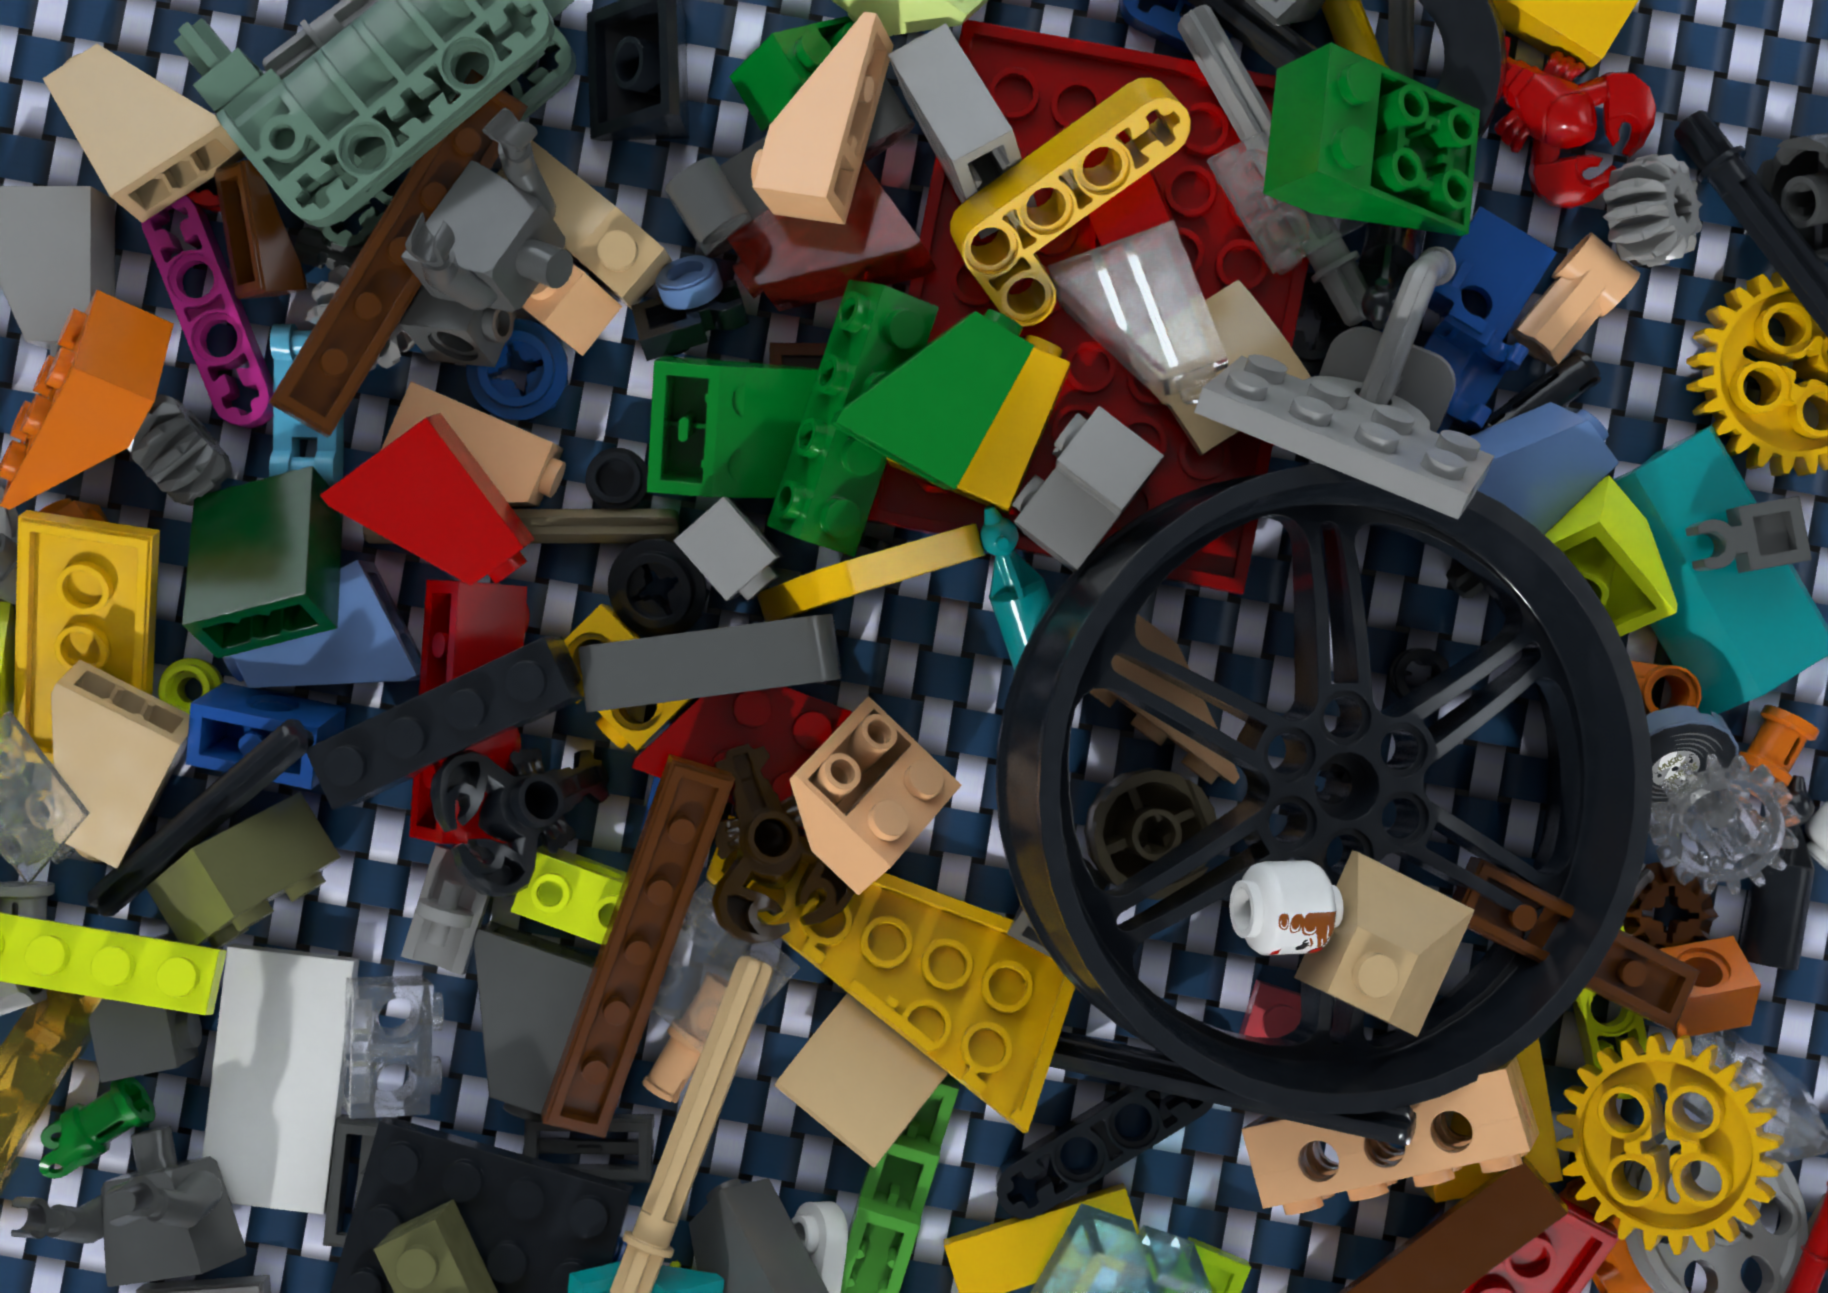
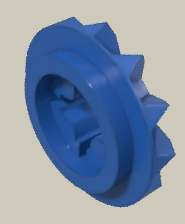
[466,319,569,421]

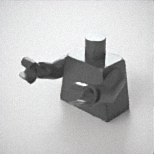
[401,107,573,312]
[11,1125,247,1287]

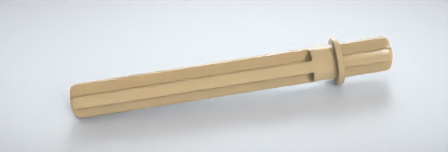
[610,955,774,1293]

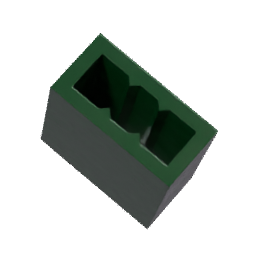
[182,466,343,659]

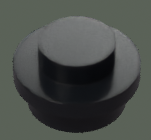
[585,448,648,509]

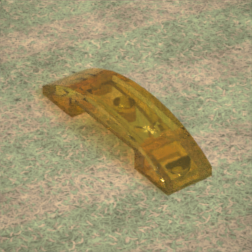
[0,989,102,1196]

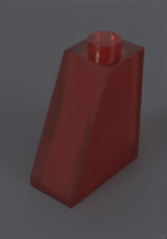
[727,161,937,311]

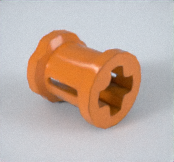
[1738,705,1820,788]

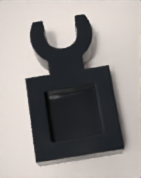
[631,280,749,361]

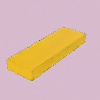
[944,1183,1145,1293]

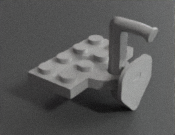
[1194,246,1494,519]

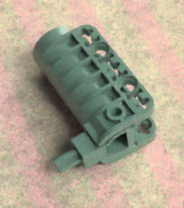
[174,0,577,247]

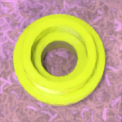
[158,658,224,714]

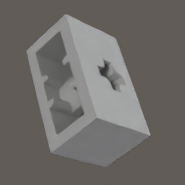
[673,497,784,602]

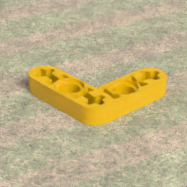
[757,524,986,622]

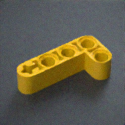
[950,77,1191,326]

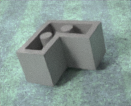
[1012,406,1164,572]

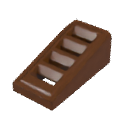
[214,160,308,299]

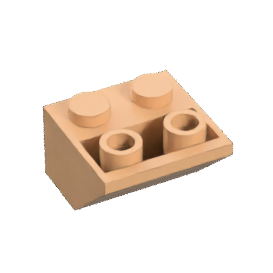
[789,696,962,895]

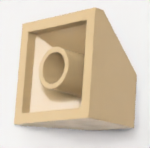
[1294,850,1475,1037]

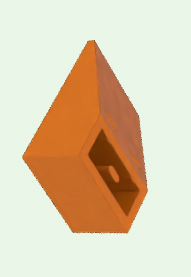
[0,290,174,510]

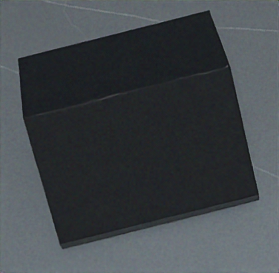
[587,0,689,141]

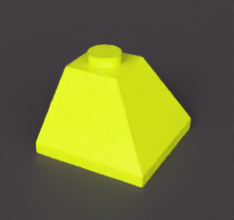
[1545,475,1678,637]

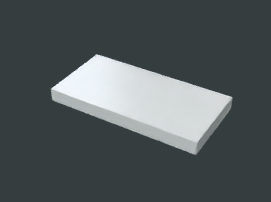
[202,943,360,1215]

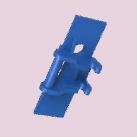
[1379,206,1557,434]

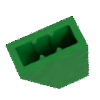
[829,309,1035,490]

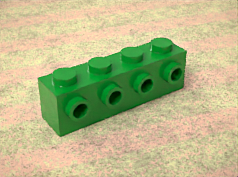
[766,280,939,557]

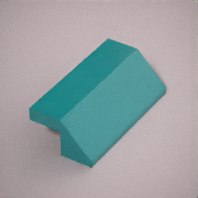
[1613,425,1828,715]

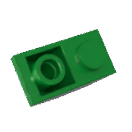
[729,16,855,132]

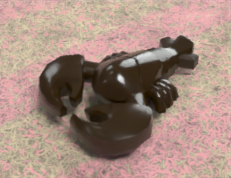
[711,744,855,944]

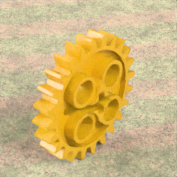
[1686,272,1828,476]
[1556,1032,1784,1255]

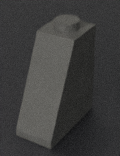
[474,921,597,1120]
[689,1178,829,1293]

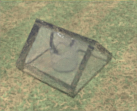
[1663,1029,1828,1164]

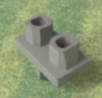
[401,844,490,975]

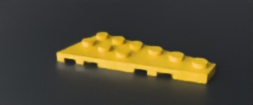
[706,815,1075,1134]

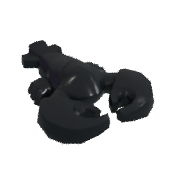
[430,748,610,897]

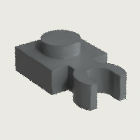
[1685,496,1812,573]

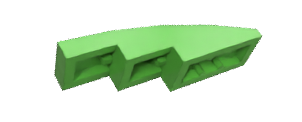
[841,1076,960,1293]

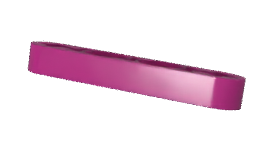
[141,196,273,429]

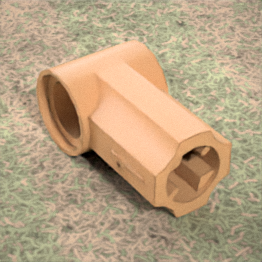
[1511,233,1641,367]

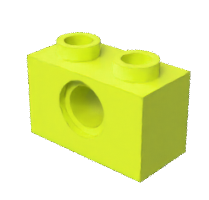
[510,845,627,944]

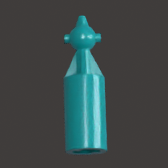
[979,505,1051,672]

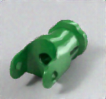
[39,1077,156,1179]

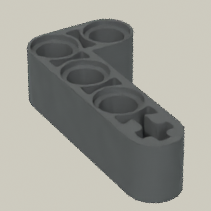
[665,77,915,258]
[578,614,842,712]

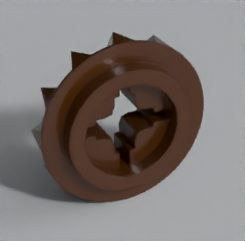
[1623,862,1719,949]

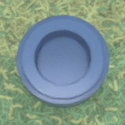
[655,255,723,310]

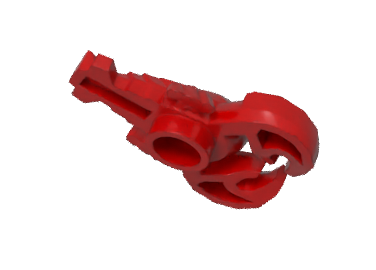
[1494,36,1656,209]

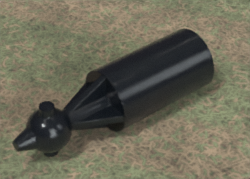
[1358,222,1425,329]
[1739,775,1815,970]

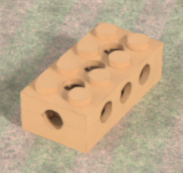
[1241,1056,1539,1215]

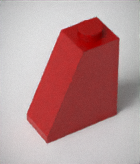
[320,413,535,586]

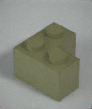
[146,792,341,948]
[373,1199,498,1293]

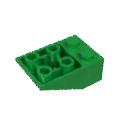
[1263,42,1480,236]
[647,356,819,498]

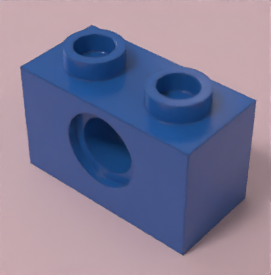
[186,682,346,790]

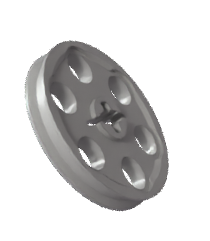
[1625,1120,1808,1293]

